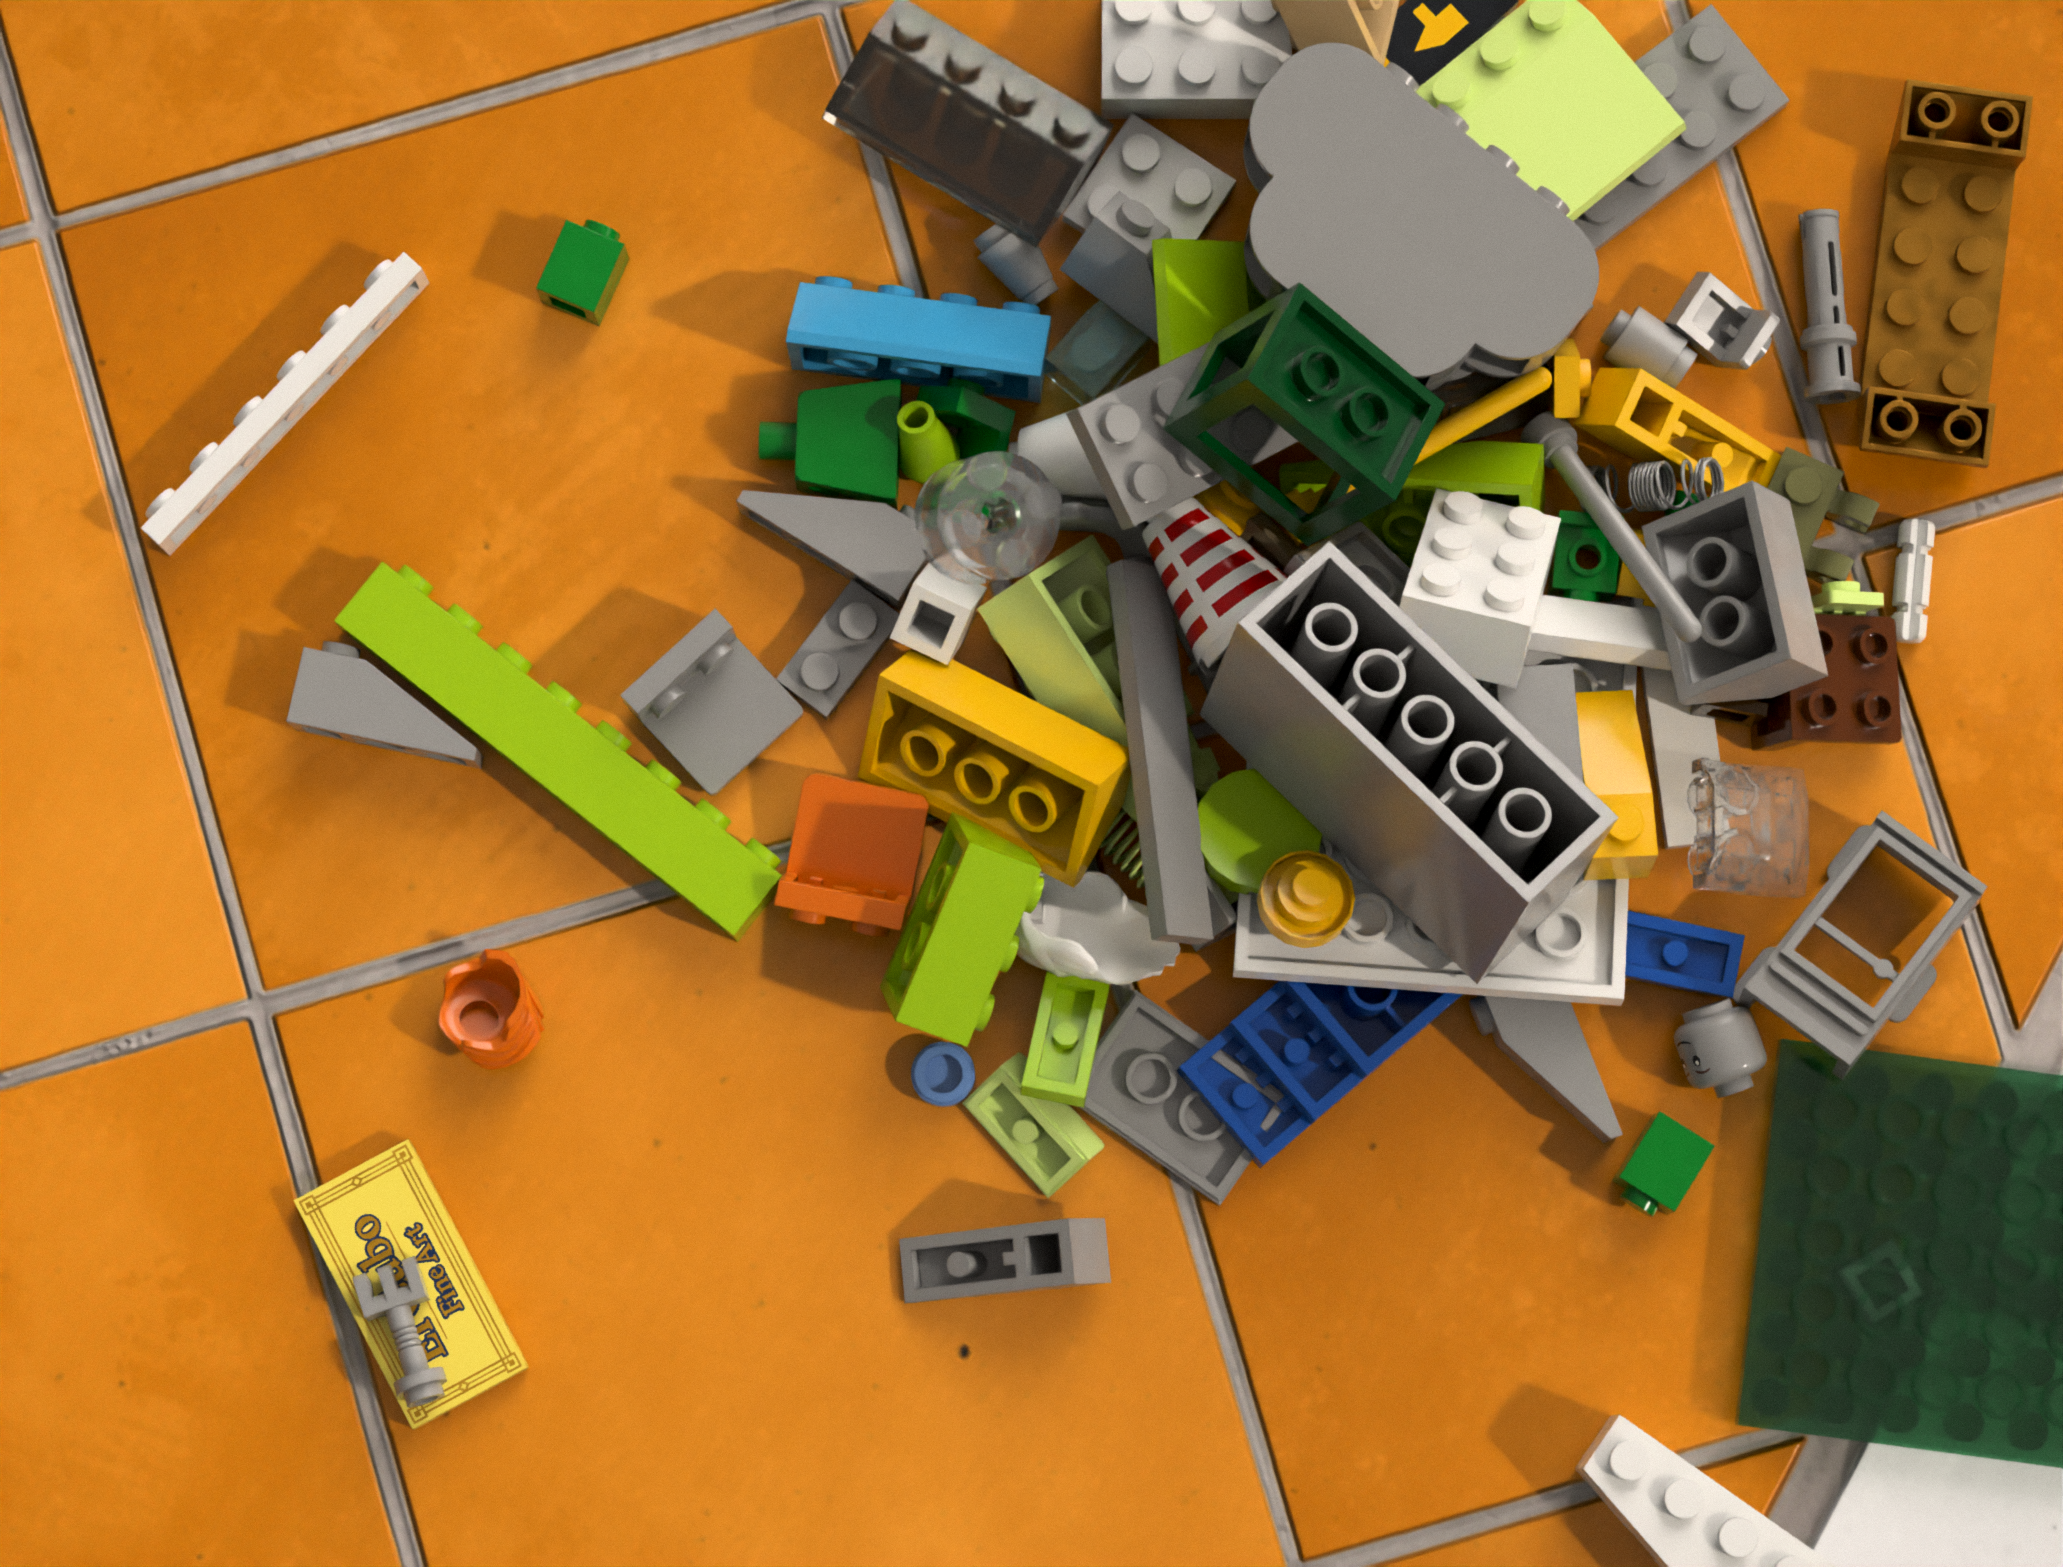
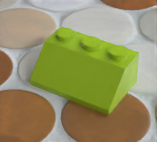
[1152,238,1266,366]
[880,812,1044,1047]

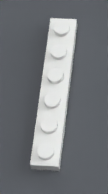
[141,252,430,556]

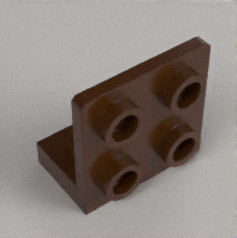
[1751,614,1902,751]

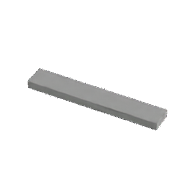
[1107,559,1214,945]

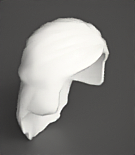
[1014,870,1181,985]

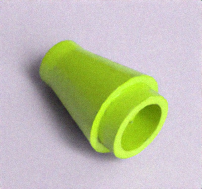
[897,401,960,485]

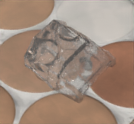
[1687,758,1809,898]

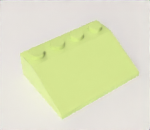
[1416,0,1686,221]

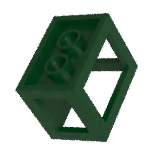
[1162,282,1445,547]

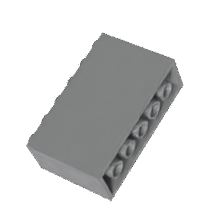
[1199,541,1619,984]

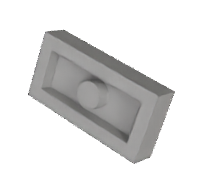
[776,579,900,721]

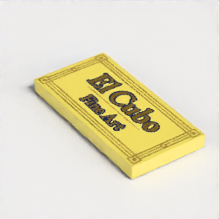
[293,1139,530,1430]

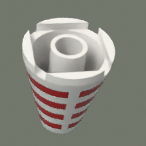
[1142,497,1288,678]

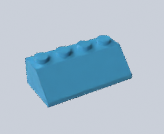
[786,276,1051,403]

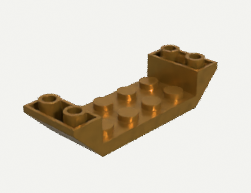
[1857,79,2033,468]

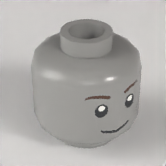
[1674,998,1767,1098]

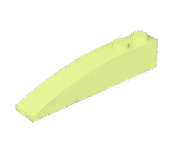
[977,534,1238,904]

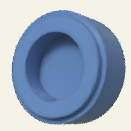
[911,1042,975,1107]

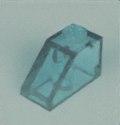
[1045,300,1156,405]

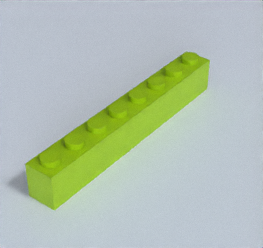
[334,561,782,942]

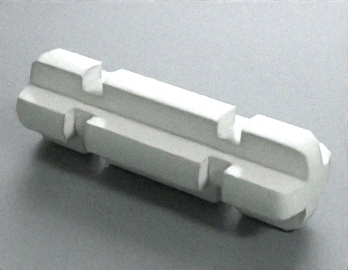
[1891,519,1935,644]

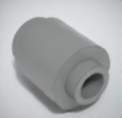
[1600,306,1698,389]

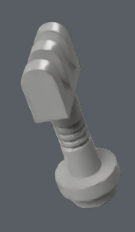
[353,1256,447,1408]

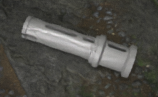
[1798,209,1861,404]

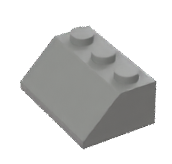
[1642,481,1828,705]

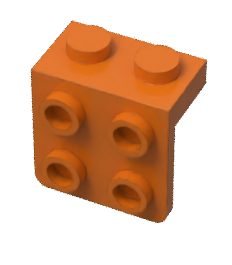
[774,773,929,937]

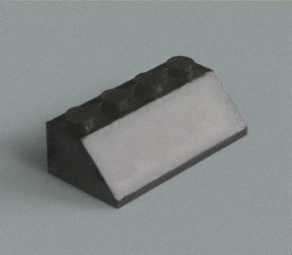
[822,0,1114,248]

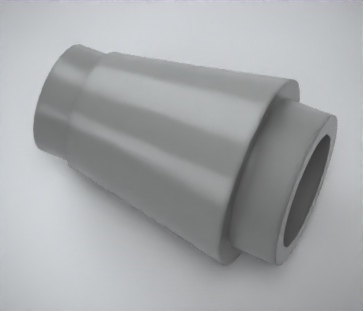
[973,212,1059,306]

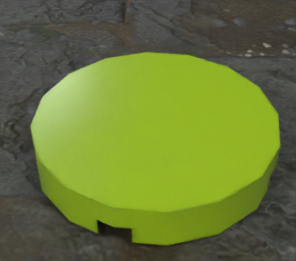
[1198,769,1322,895]

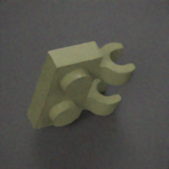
[1768,447,1880,584]

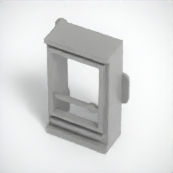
[1732,810,1988,1080]

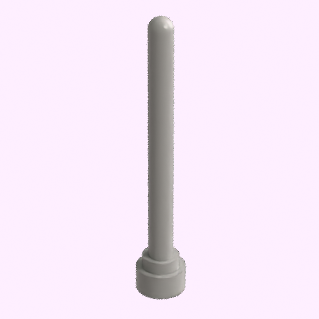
[1521,410,1702,643]

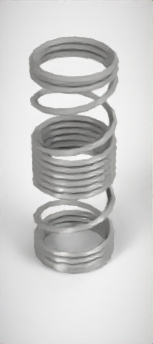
[1579,457,1724,514]

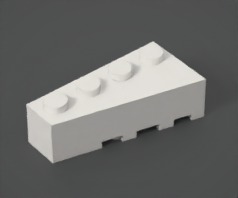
[1575,1414,1836,1567]

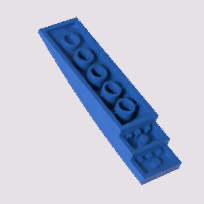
[1176,981,1464,1168]

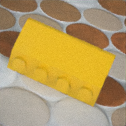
[858,648,1131,888]

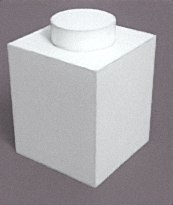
[890,561,987,665]

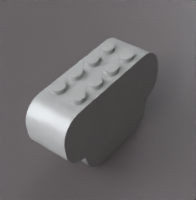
[1243,43,1599,391]

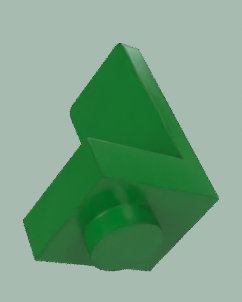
[916,378,1016,532]

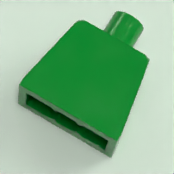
[759,379,902,510]

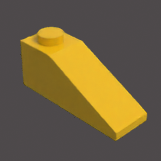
[1574,367,1782,494]
[1575,690,1658,881]

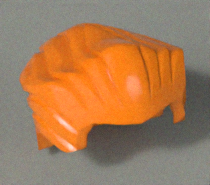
[439,949,545,1070]

